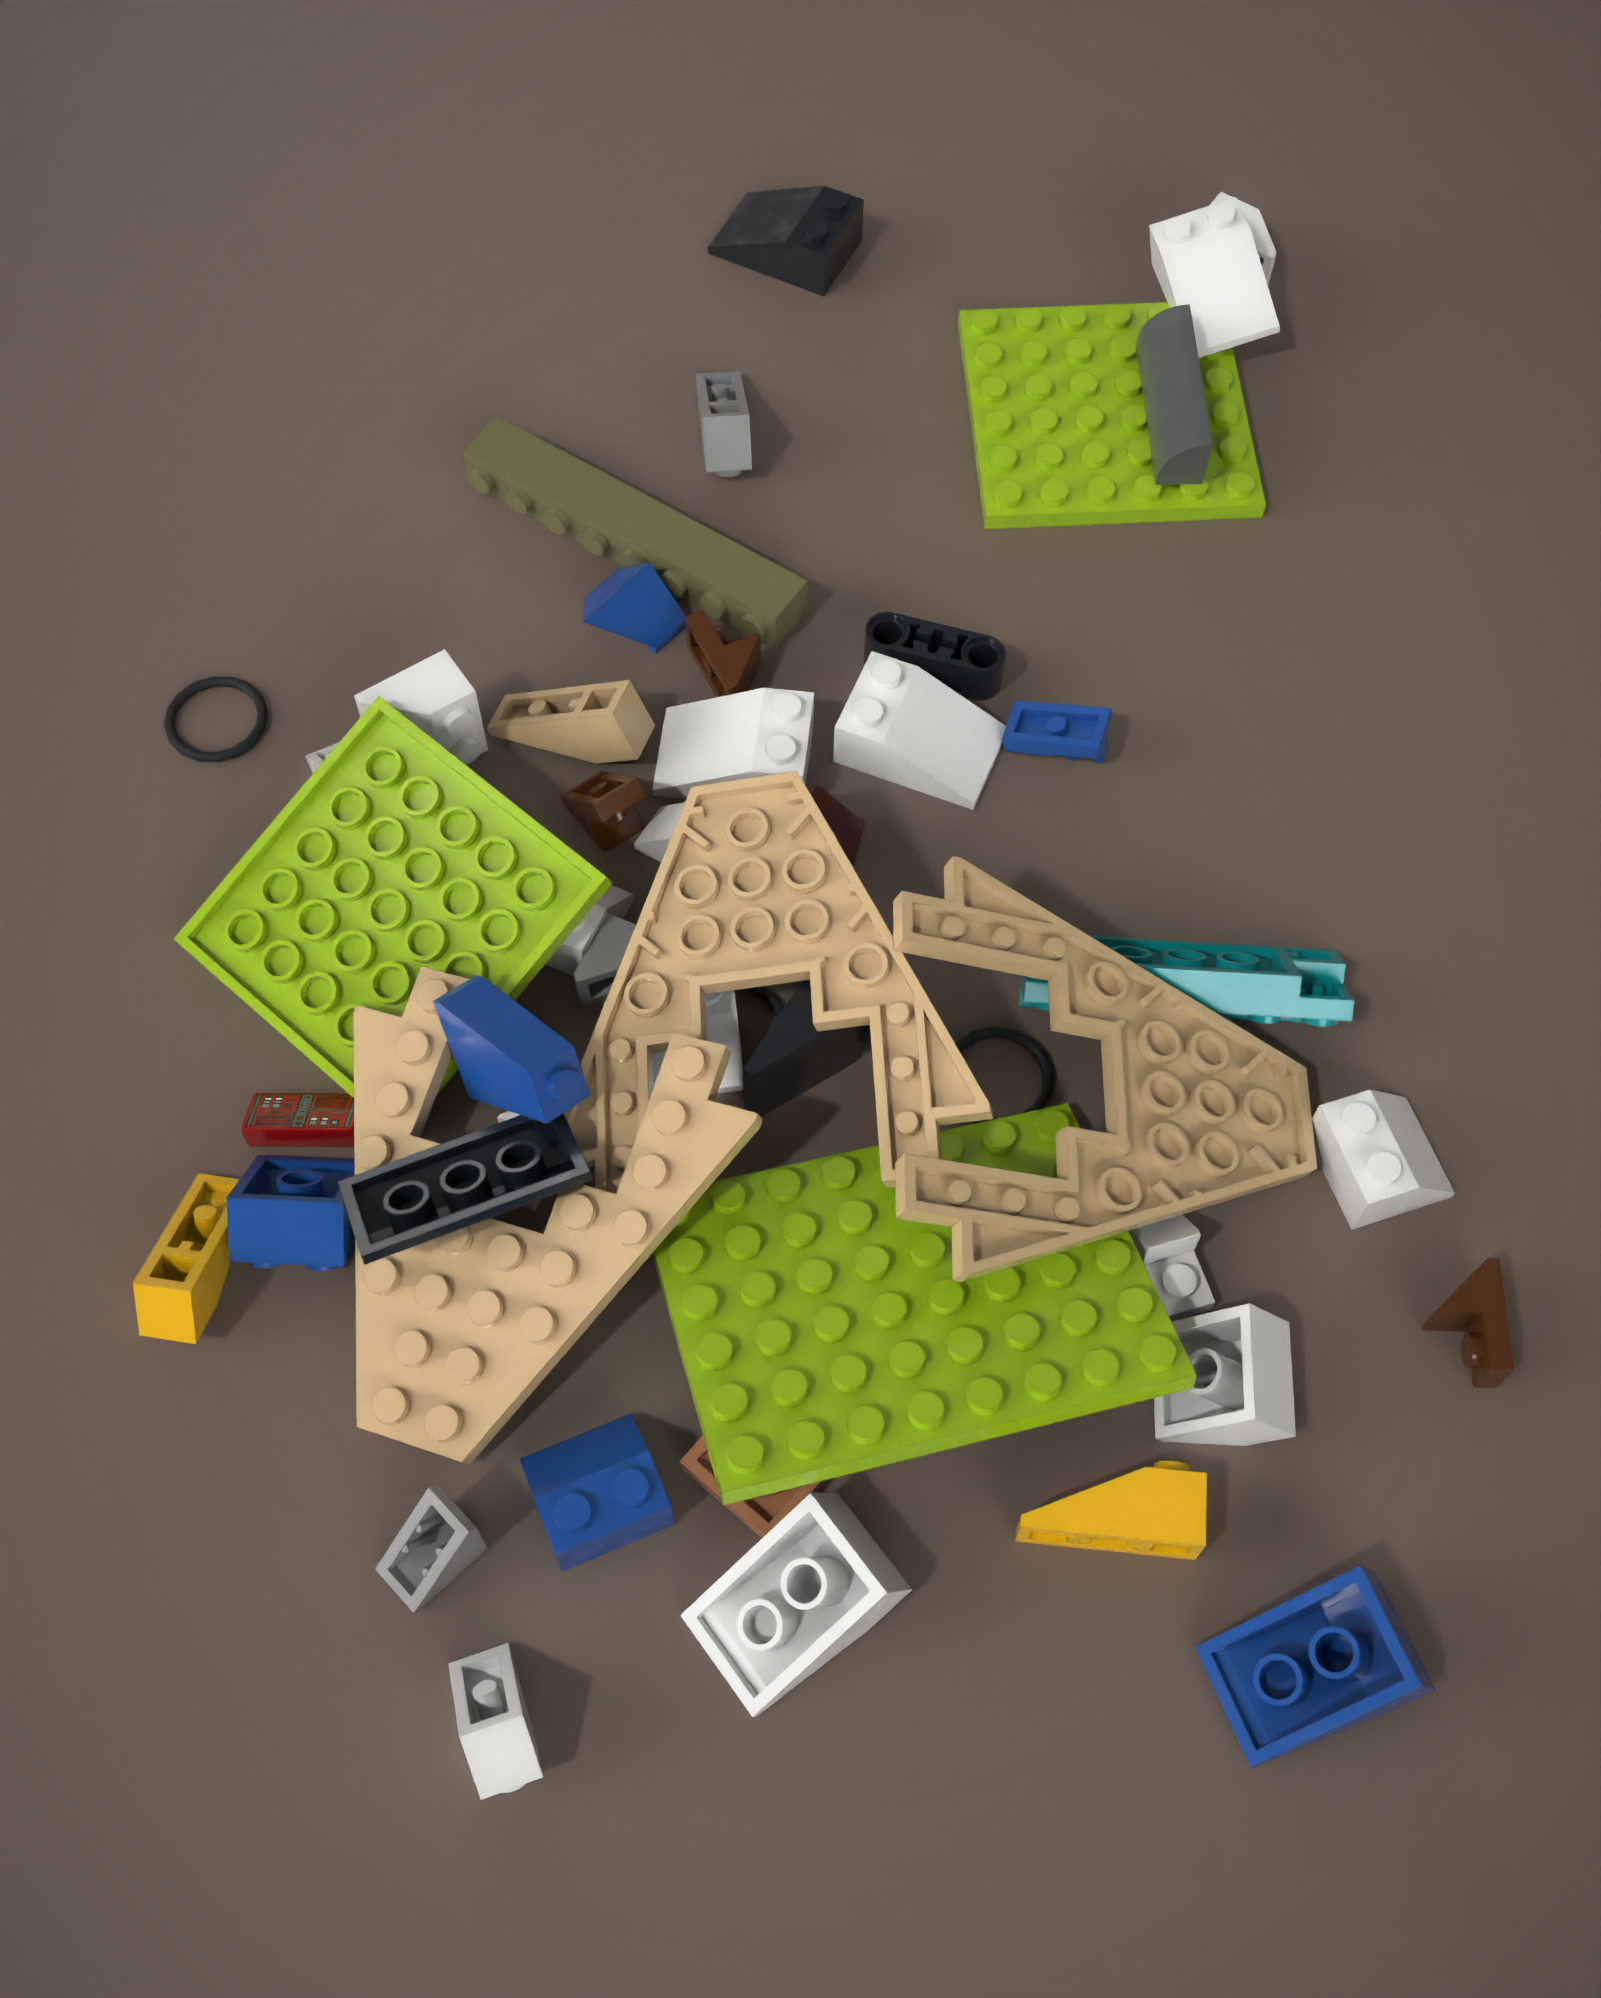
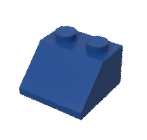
[227,1155,355,1271]
[520,1413,674,1572]

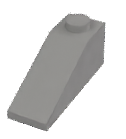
[696,371,752,477]

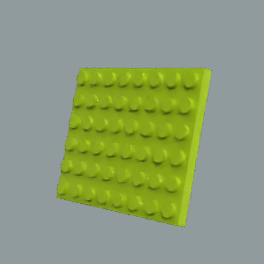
[652,1103,1197,1506]

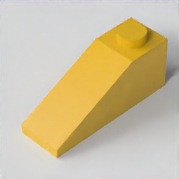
[133,1173,240,1344]
[1015,1461,1207,1560]

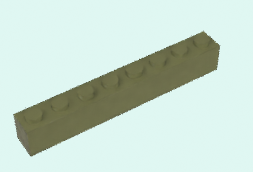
[462,415,808,649]

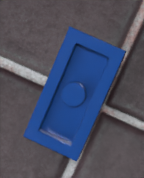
[1002,700,1113,763]

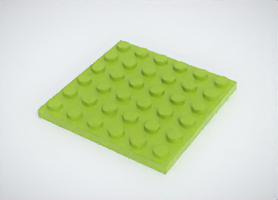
[958,302,1266,529]
[174,696,612,1098]

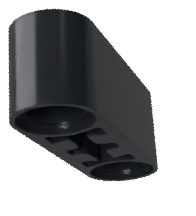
[864,612,1006,701]

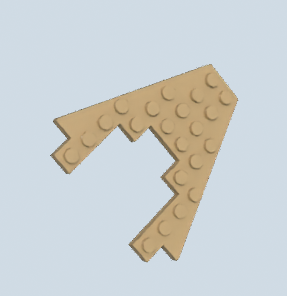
[563,771,993,1194]
[893,856,1317,1282]
[353,966,763,1465]

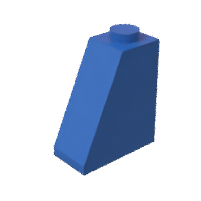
[433,975,590,1124]

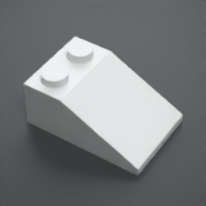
[1149,197,1280,358]
[833,651,1006,810]
[652,688,814,799]
[680,1493,912,1717]

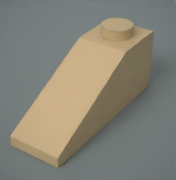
[487,680,655,764]

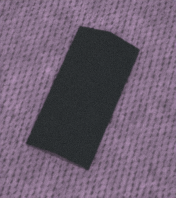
[338,1114,593,1265]

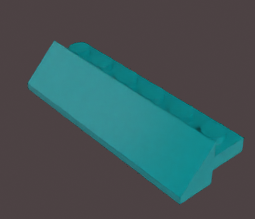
[1019,935,1355,1027]

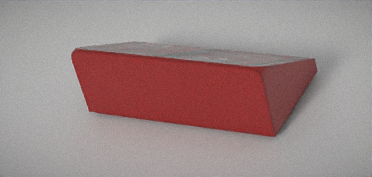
[241,1093,354,1147]

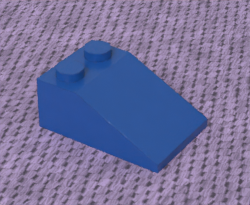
[1195,1565,1436,1768]

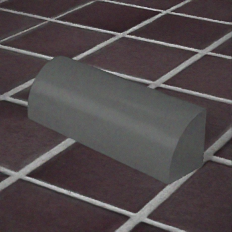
[1136,304,1212,485]

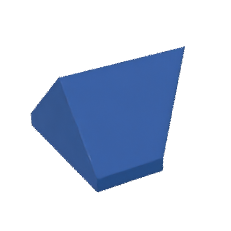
[582,563,686,654]

